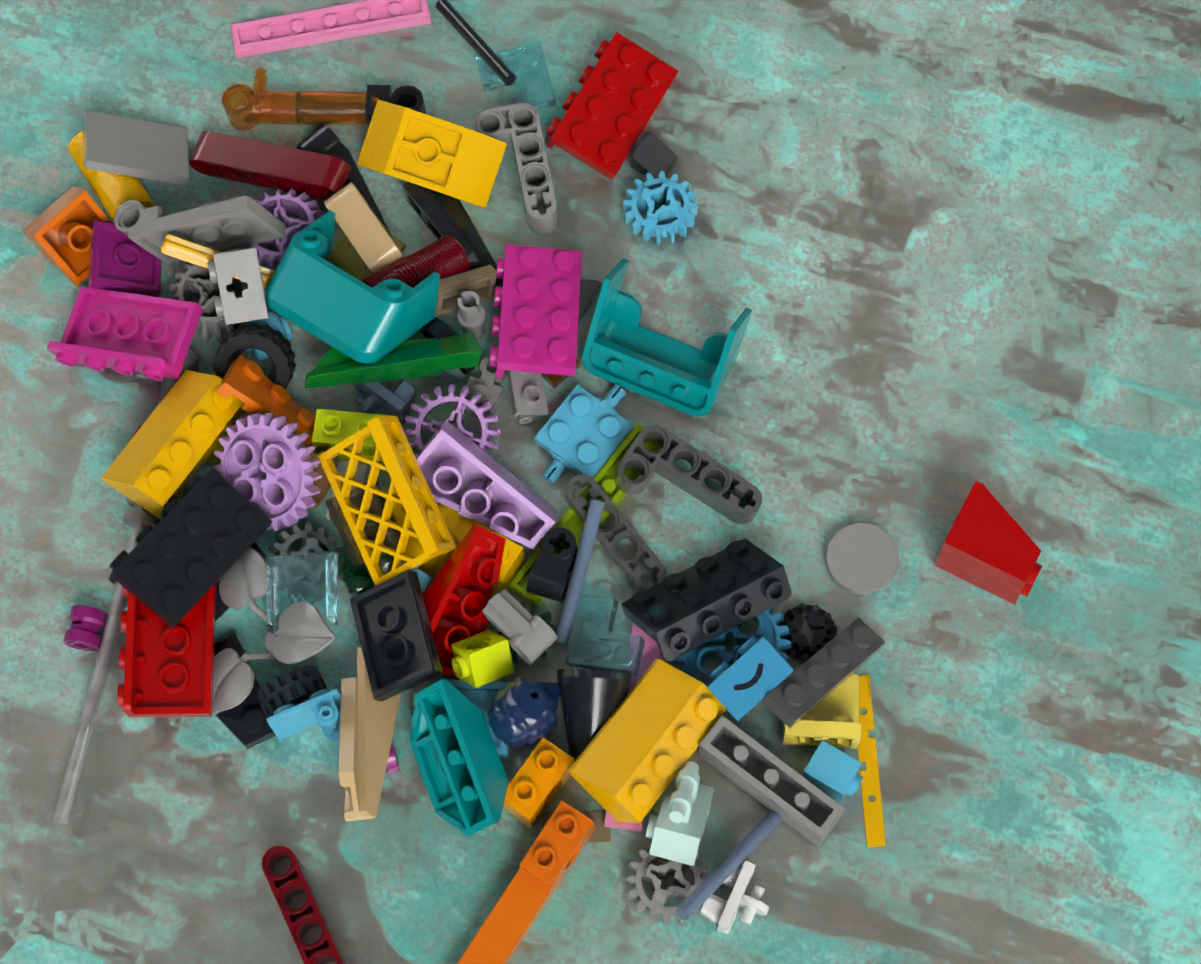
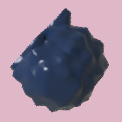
[488,676,560,747]

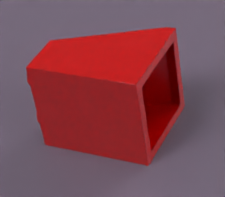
[935,481,1042,605]

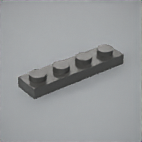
[763,617,885,728]

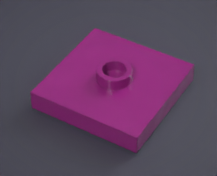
[89,220,161,297]

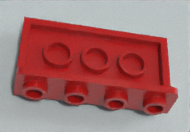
[545,32,679,180]
[117,583,217,717]

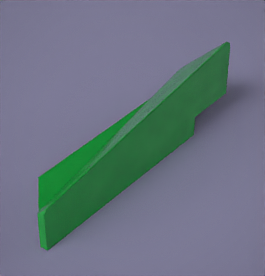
[305,332,482,389]

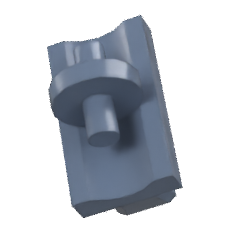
[354,379,417,424]

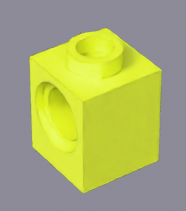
[451,629,514,688]

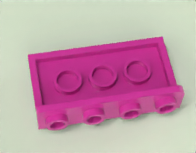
[490,244,582,379]
[47,286,203,381]

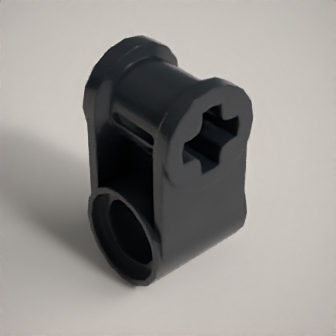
[526,527,578,603]

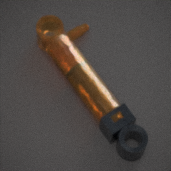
[222,67,426,130]

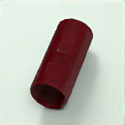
[361,235,470,288]

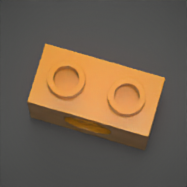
[503,737,574,829]

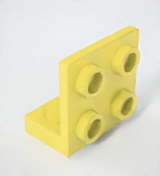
[782,671,862,749]

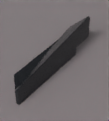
[403,182,503,289]

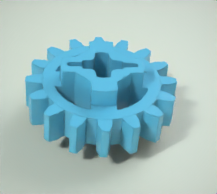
[623,171,698,245]

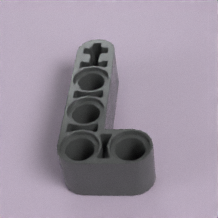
[616,425,762,524]

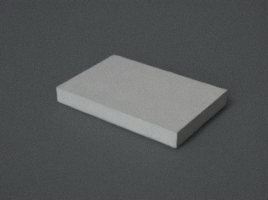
[83,110,190,186]

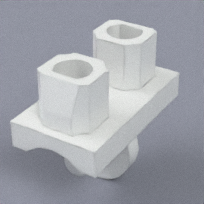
[701,860,769,935]

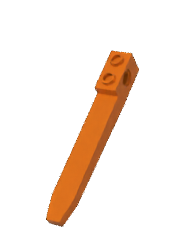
[457,800,596,964]

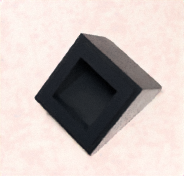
[630,131,677,179]

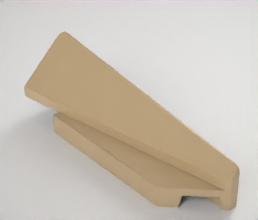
[338,647,401,822]

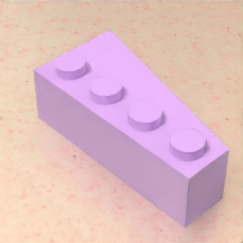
[416,420,558,549]

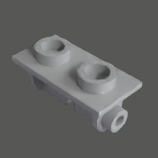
[508,371,549,424]

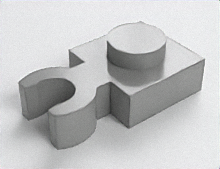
[464,357,507,419]

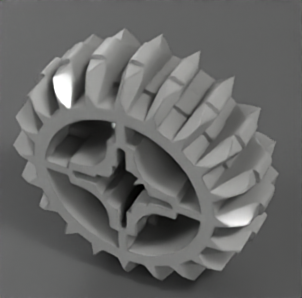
[168,262,248,343]

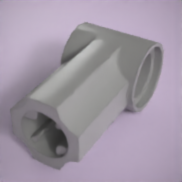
[482,590,558,665]

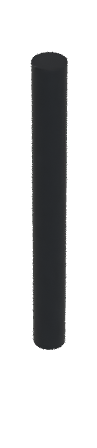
[436,0,516,86]

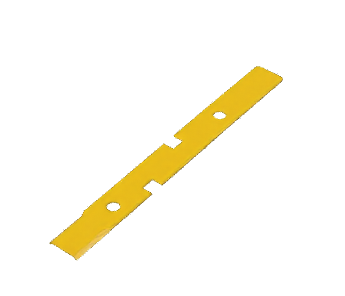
[858,675,886,847]

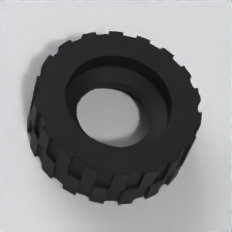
[213,323,296,389]

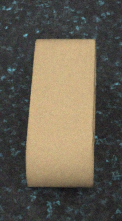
[324,182,405,274]

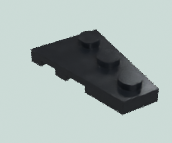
[214,634,276,749]

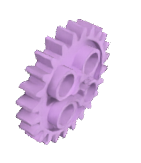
[213,412,322,531]

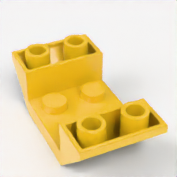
[357,100,507,209]

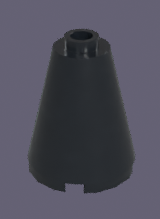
[557,669,632,761]

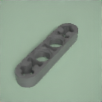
[565,474,667,591]

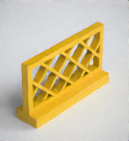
[318,416,456,586]

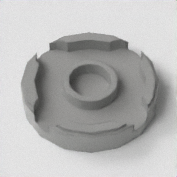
[825,523,899,595]

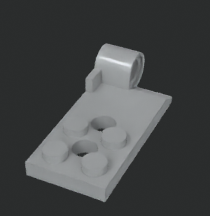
[114,195,285,265]

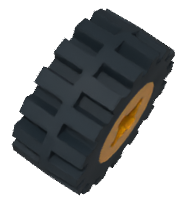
[257,665,328,718]

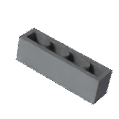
[698,715,845,848]

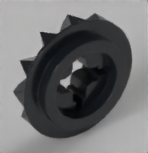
[779,603,837,661]

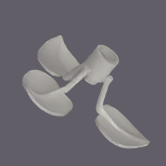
[212,548,337,715]

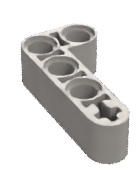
[475,103,558,235]

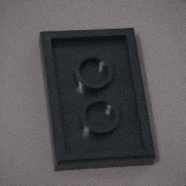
[350,569,443,702]

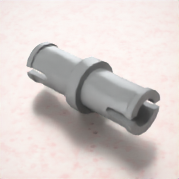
[458,291,486,340]

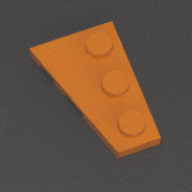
[216,355,316,447]

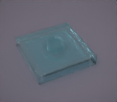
[266,551,338,633]

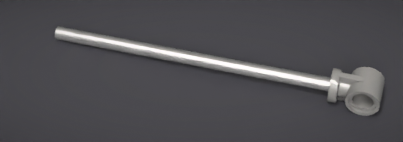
[53,497,160,825]

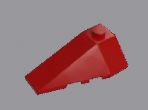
[423,524,506,680]

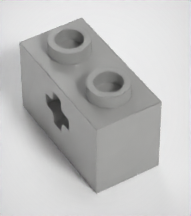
[208,246,268,325]

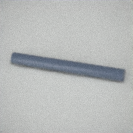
[555,499,605,644]
[676,811,781,920]

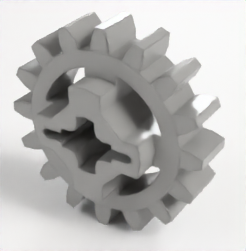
[626,849,708,926]

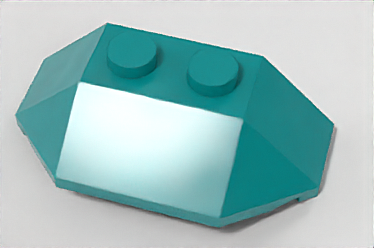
[410,679,509,837]

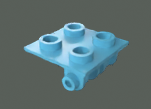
[266,688,341,741]

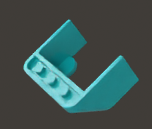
[265,211,440,364]
[582,258,752,417]

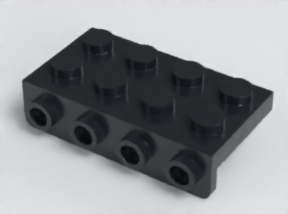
[108,469,272,630]
[621,538,792,661]

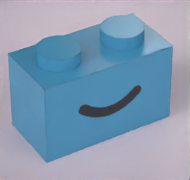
[707,636,795,721]

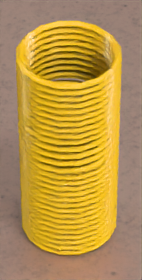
[68,130,155,221]

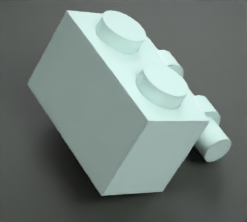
[646,761,715,866]

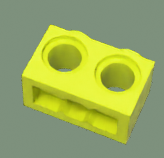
[312,409,388,463]

